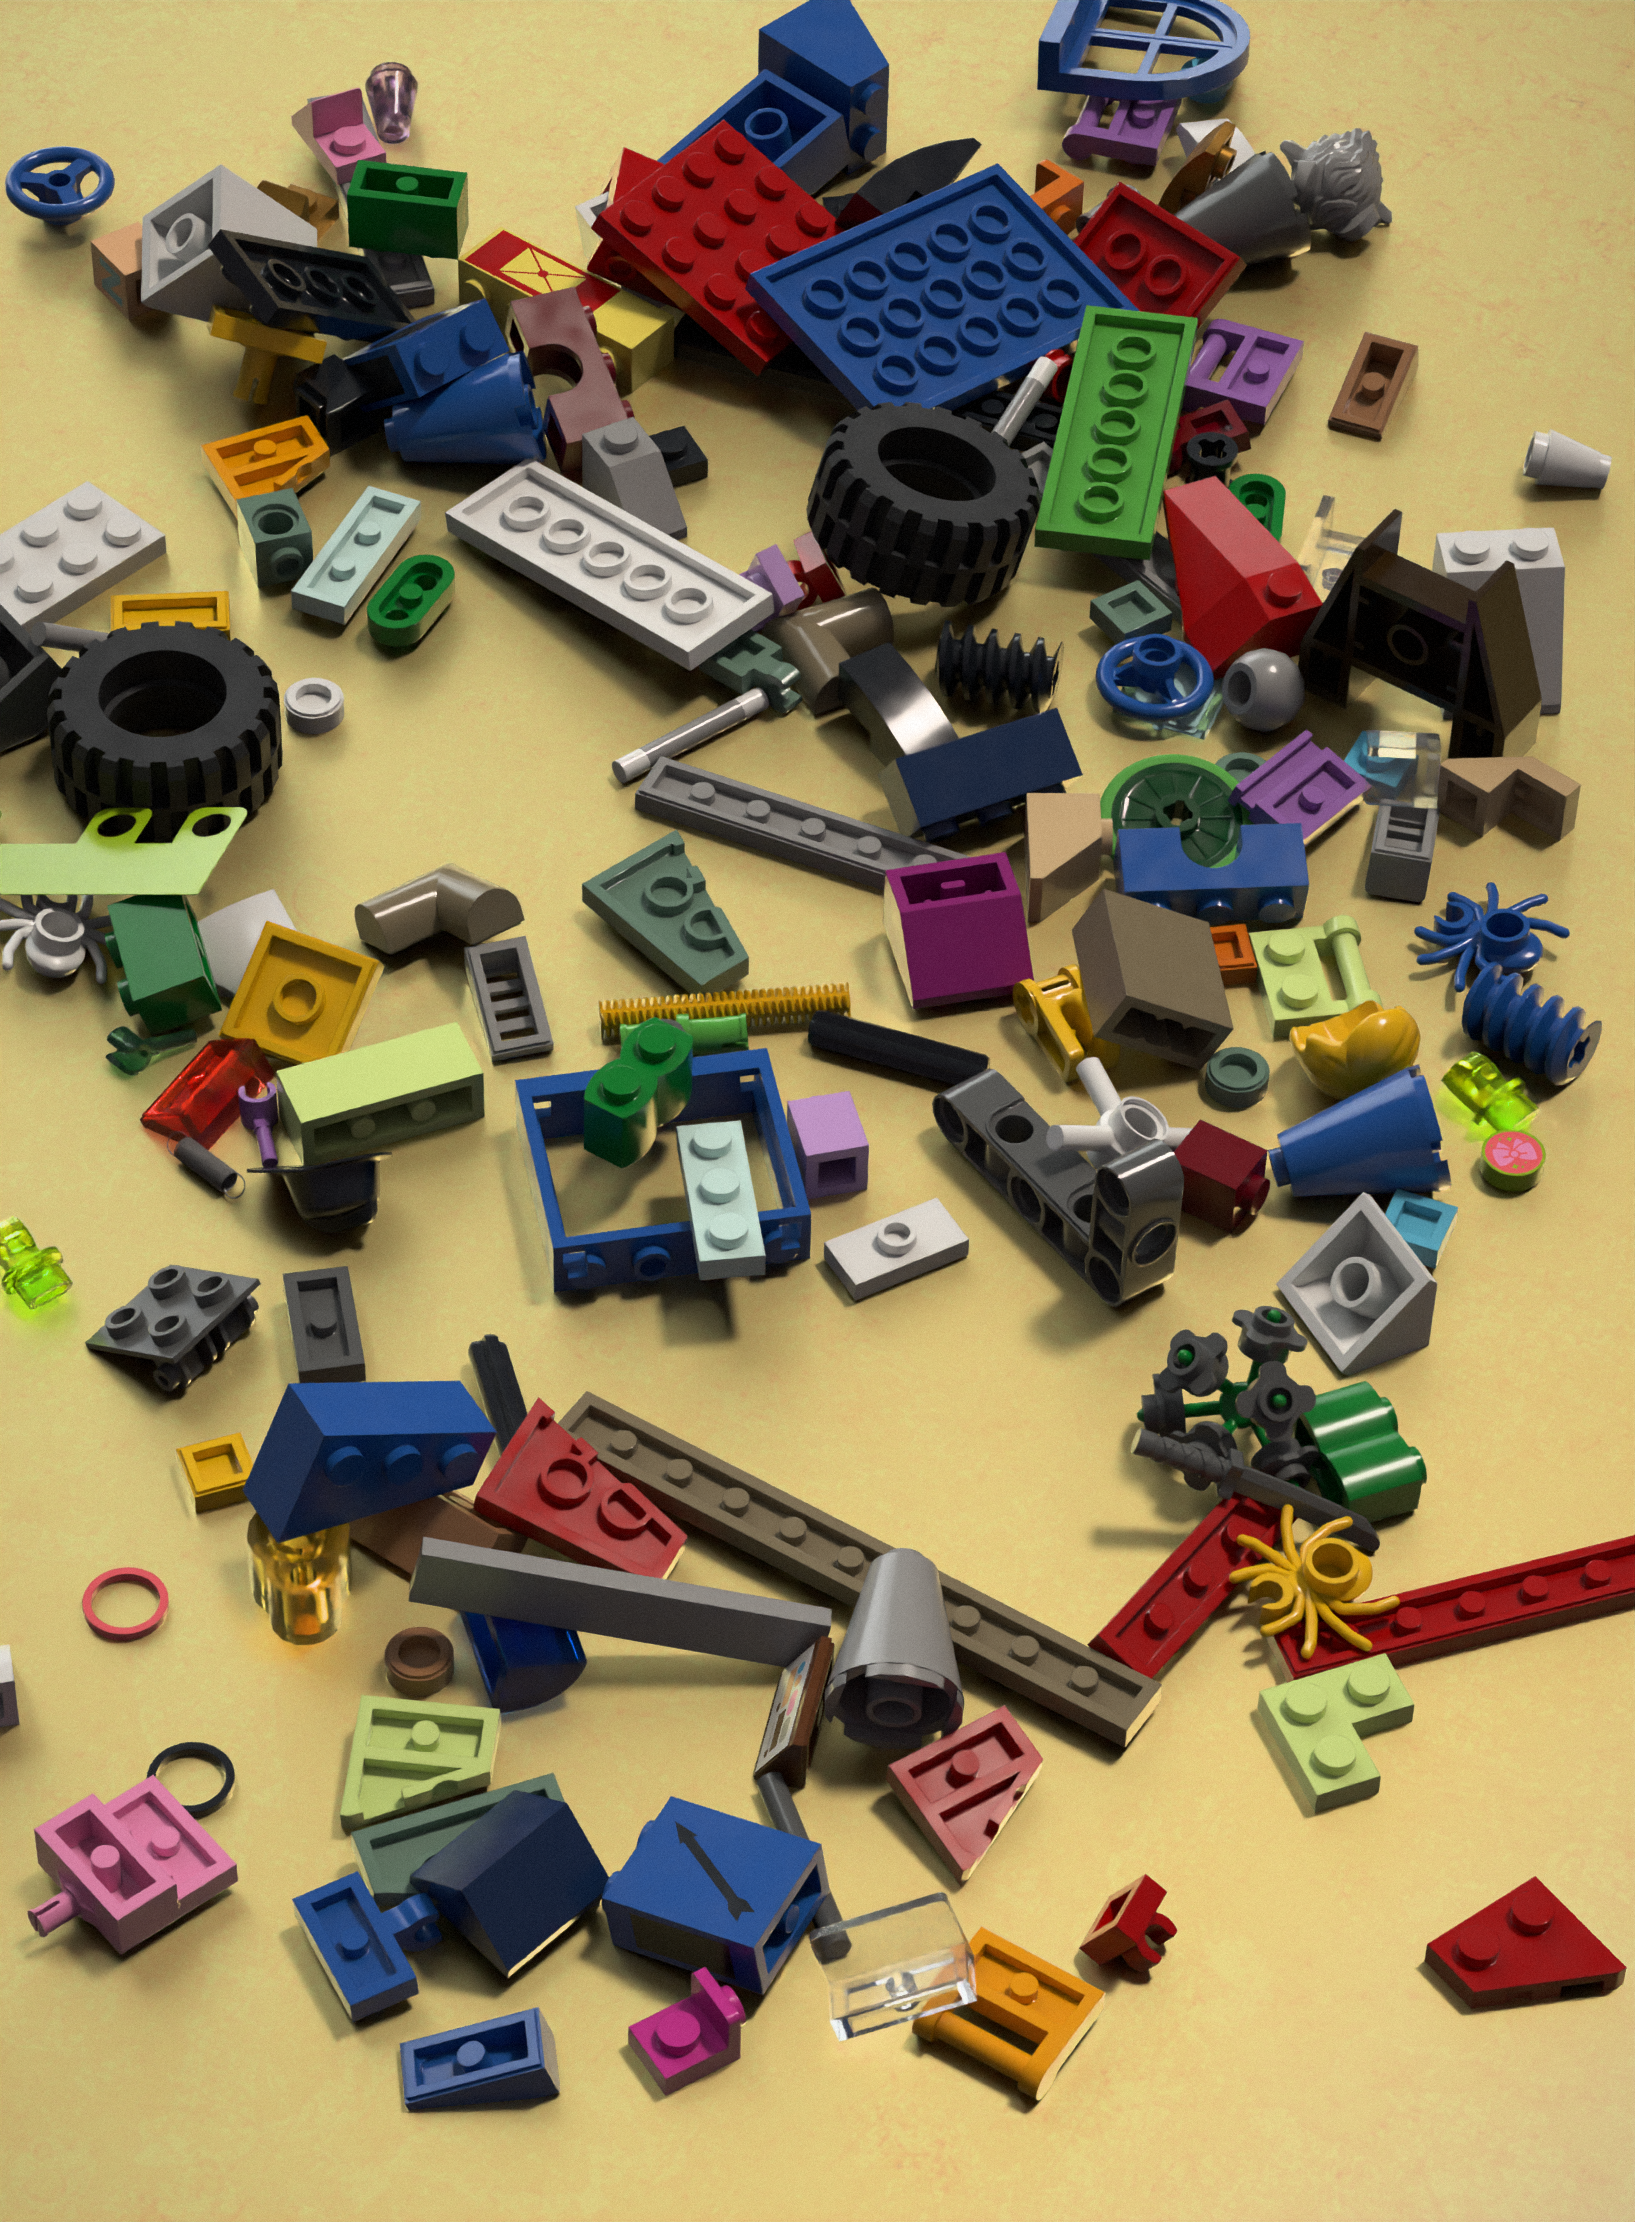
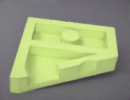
[340,1695,501,1829]

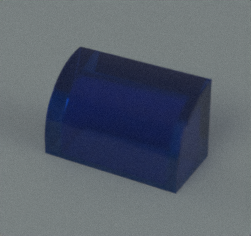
[459,1558,587,1713]

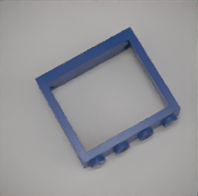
[515,1048,811,1292]

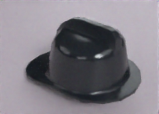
[247,1152,393,1232]

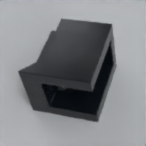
[293,354,379,457]

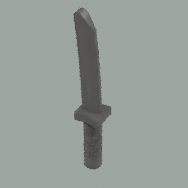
[1131,1428,1380,1551]

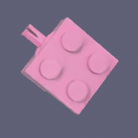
[27,1775,238,1955]

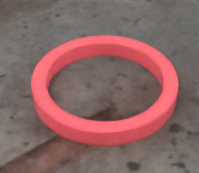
[82,1567,169,1641]

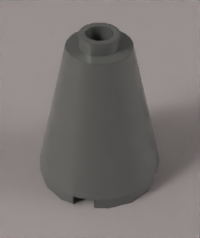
[1174,150,1311,265]

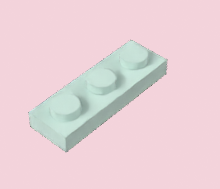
[291,486,421,625]
[676,1120,766,1280]

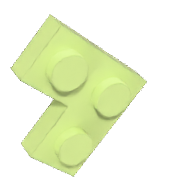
[1257,1653,1415,1812]

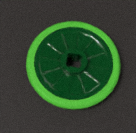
[1100,754,1255,868]

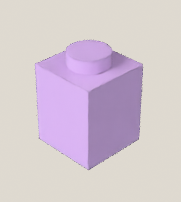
[787,1091,869,1200]

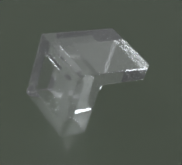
[1364,730,1441,809]

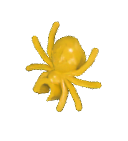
[1229,1504,1400,1658]

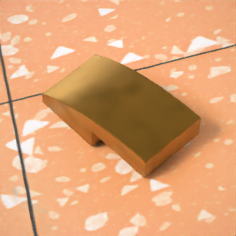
[1158,121,1237,215]

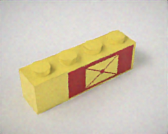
[458,227,674,393]

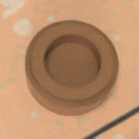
[385,1627,454,1696]

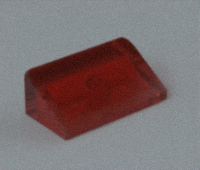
[139,1038,274,1150]

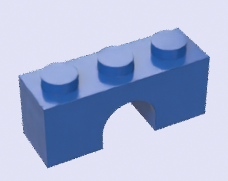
[1113,823,1309,925]

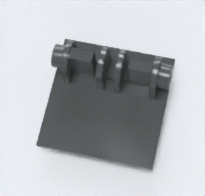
[85,1264,261,1391]

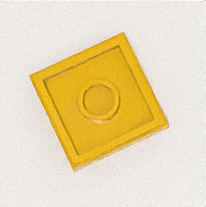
[218,921,385,1066]

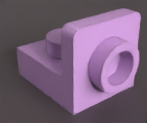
[739,544,804,632]

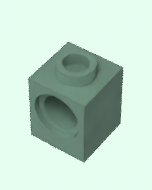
[236,488,313,588]

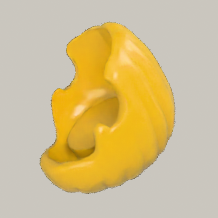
[1289,1000,1421,1101]

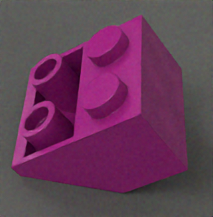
[883,852,1034,1009]

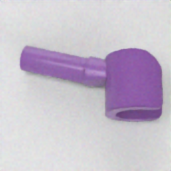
[238,1082,278,1167]

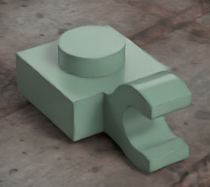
[699,629,802,713]

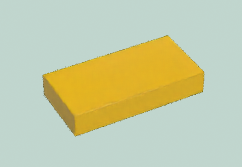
[111,591,231,641]

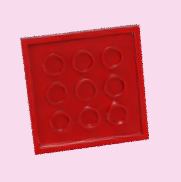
[591,120,845,376]

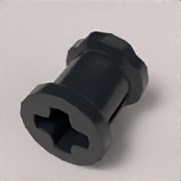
[1184,432,1238,489]

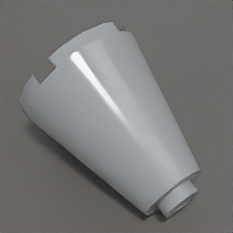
[824,1548,964,1749]

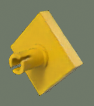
[207,304,327,405]

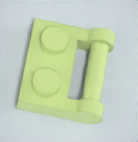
[1249,915,1384,1038]

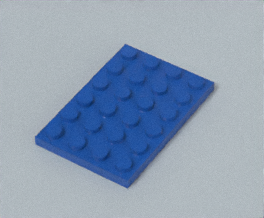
[745,163,1139,411]

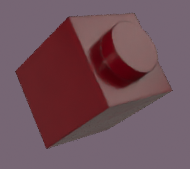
[1174,1119,1270,1233]

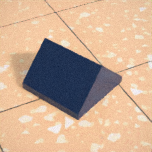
[409,1790,609,1978]

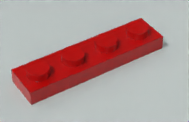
[1087,1467,1298,1679]

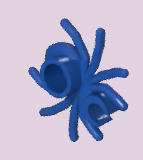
[1414,882,1570,993]

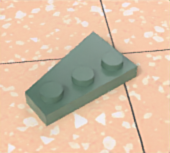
[582,829,749,1000]
[351,1773,600,1906]

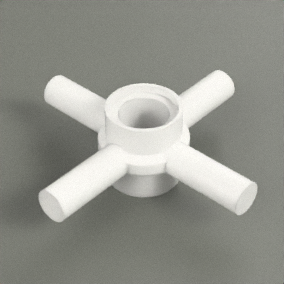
[1046,1057,1193,1169]

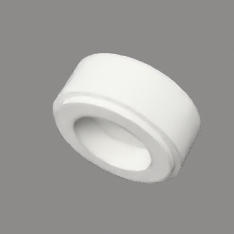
[284,678,344,734]

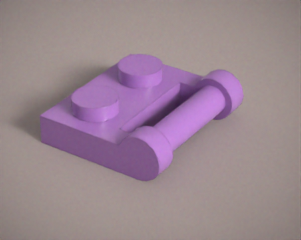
[1062,95,1182,166]
[1181,319,1304,425]

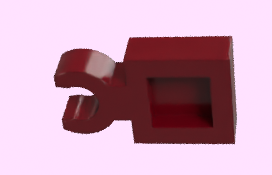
[1168,399,1251,474]

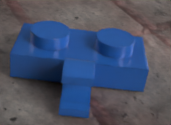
[292,1871,443,2022]

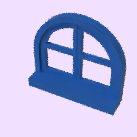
[1037,0,1250,101]

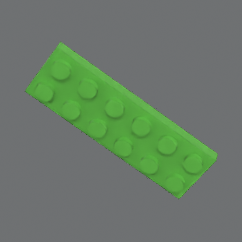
[1034,305,1198,560]

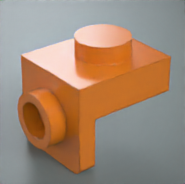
[1030,159,1084,235]

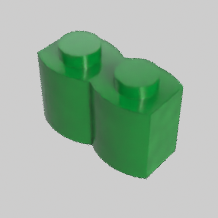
[584,1017,693,1169]
[1291,1381,1427,1523]

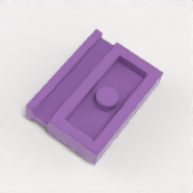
[1228,729,1372,847]

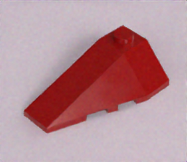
[1162,476,1323,680]

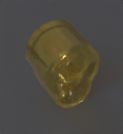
[247,1512,353,1645]

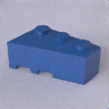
[242,1381,497,1543]

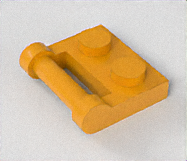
[912,1927,1105,2100]

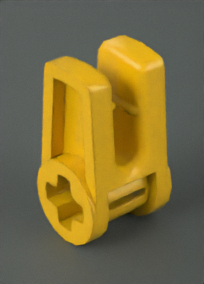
[1013,964,1120,1083]

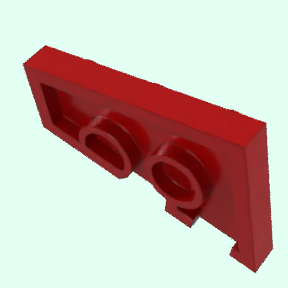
[473,1397,688,1580]

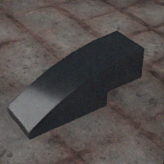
[834,138,982,231]
[838,642,959,767]

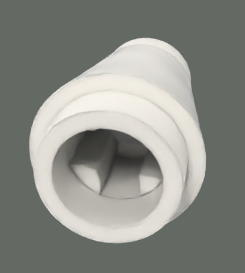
[1523,429,1612,489]

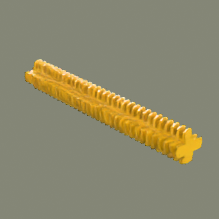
[598,982,851,1038]

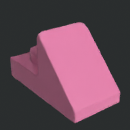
[291,88,387,185]

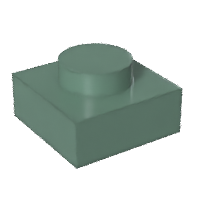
[1089,580,1173,644]

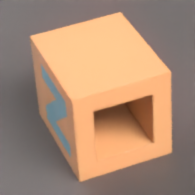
[90,222,154,320]

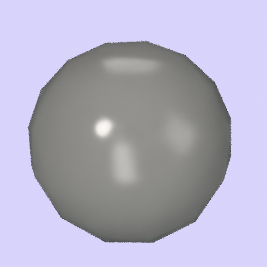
[1222,648,1305,732]

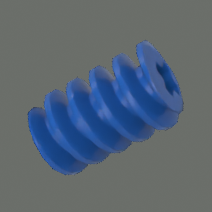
[1462,961,1602,1086]

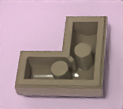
[762,587,894,715]
[354,863,525,955]

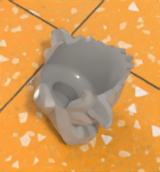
[1280,128,1392,242]

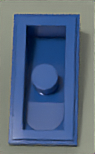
[400,2007,560,2110]

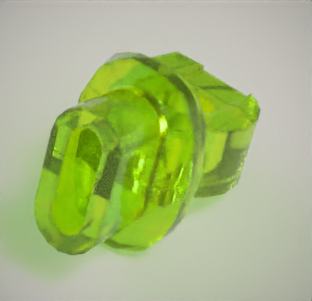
[1441,1052,1540,1131]
[0,1216,73,1310]

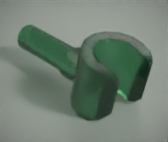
[106,1026,197,1076]

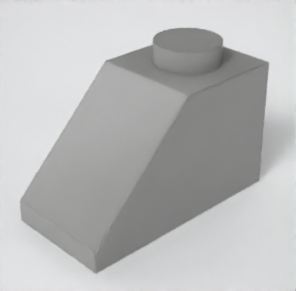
[582,417,687,540]

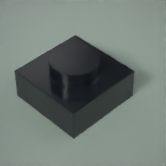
[649,426,708,487]

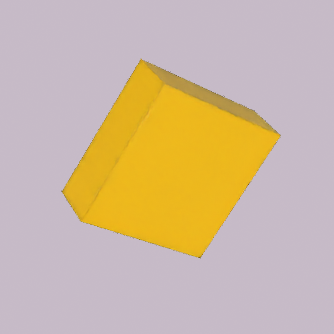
[176,1432,253,1513]

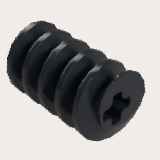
[935,620,1064,713]

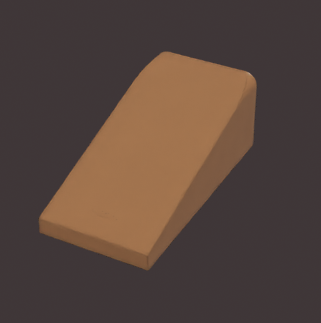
[1328,332,1418,440]

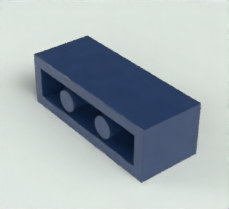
[878,708,1083,844]

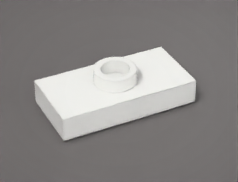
[824,1198,969,1300]

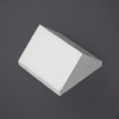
[1276,1192,1438,1376]

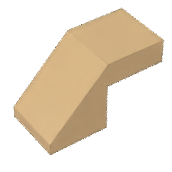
[1435,756,1581,841]

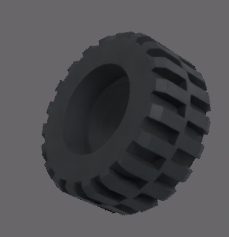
[806,402,1041,607]
[47,621,283,843]

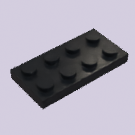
[208,229,416,343]

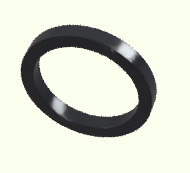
[147,1742,235,1818]

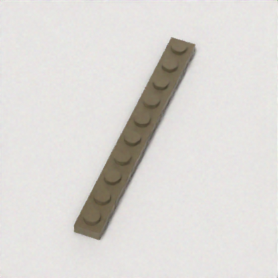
[558,1391,1162,1747]

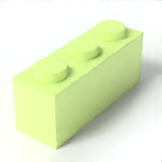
[276,1022,485,1165]

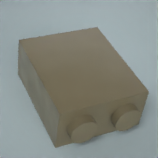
[1072,889,1234,1070]

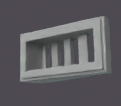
[1365,797,1440,902]
[464,936,554,1062]

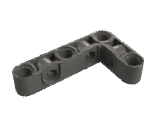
[932,1068,1184,1307]

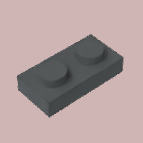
[282,1266,366,1383]

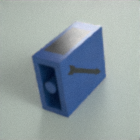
[342,298,510,413]
[602,1796,830,1995]

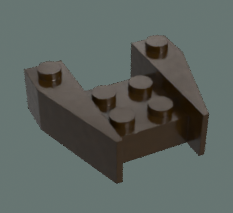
[1298,509,1542,759]

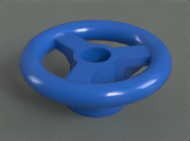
[5,146,115,225]
[1095,634,1214,722]

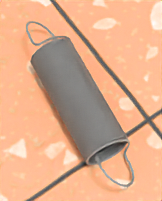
[167,1131,245,1199]

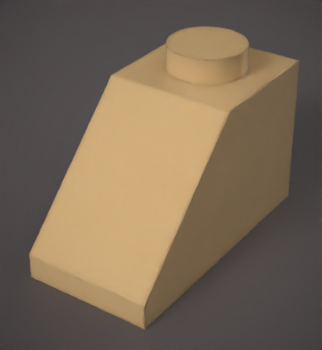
[1024,793,1113,922]

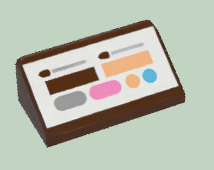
[753,1636,834,1789]

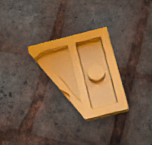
[201,415,330,520]

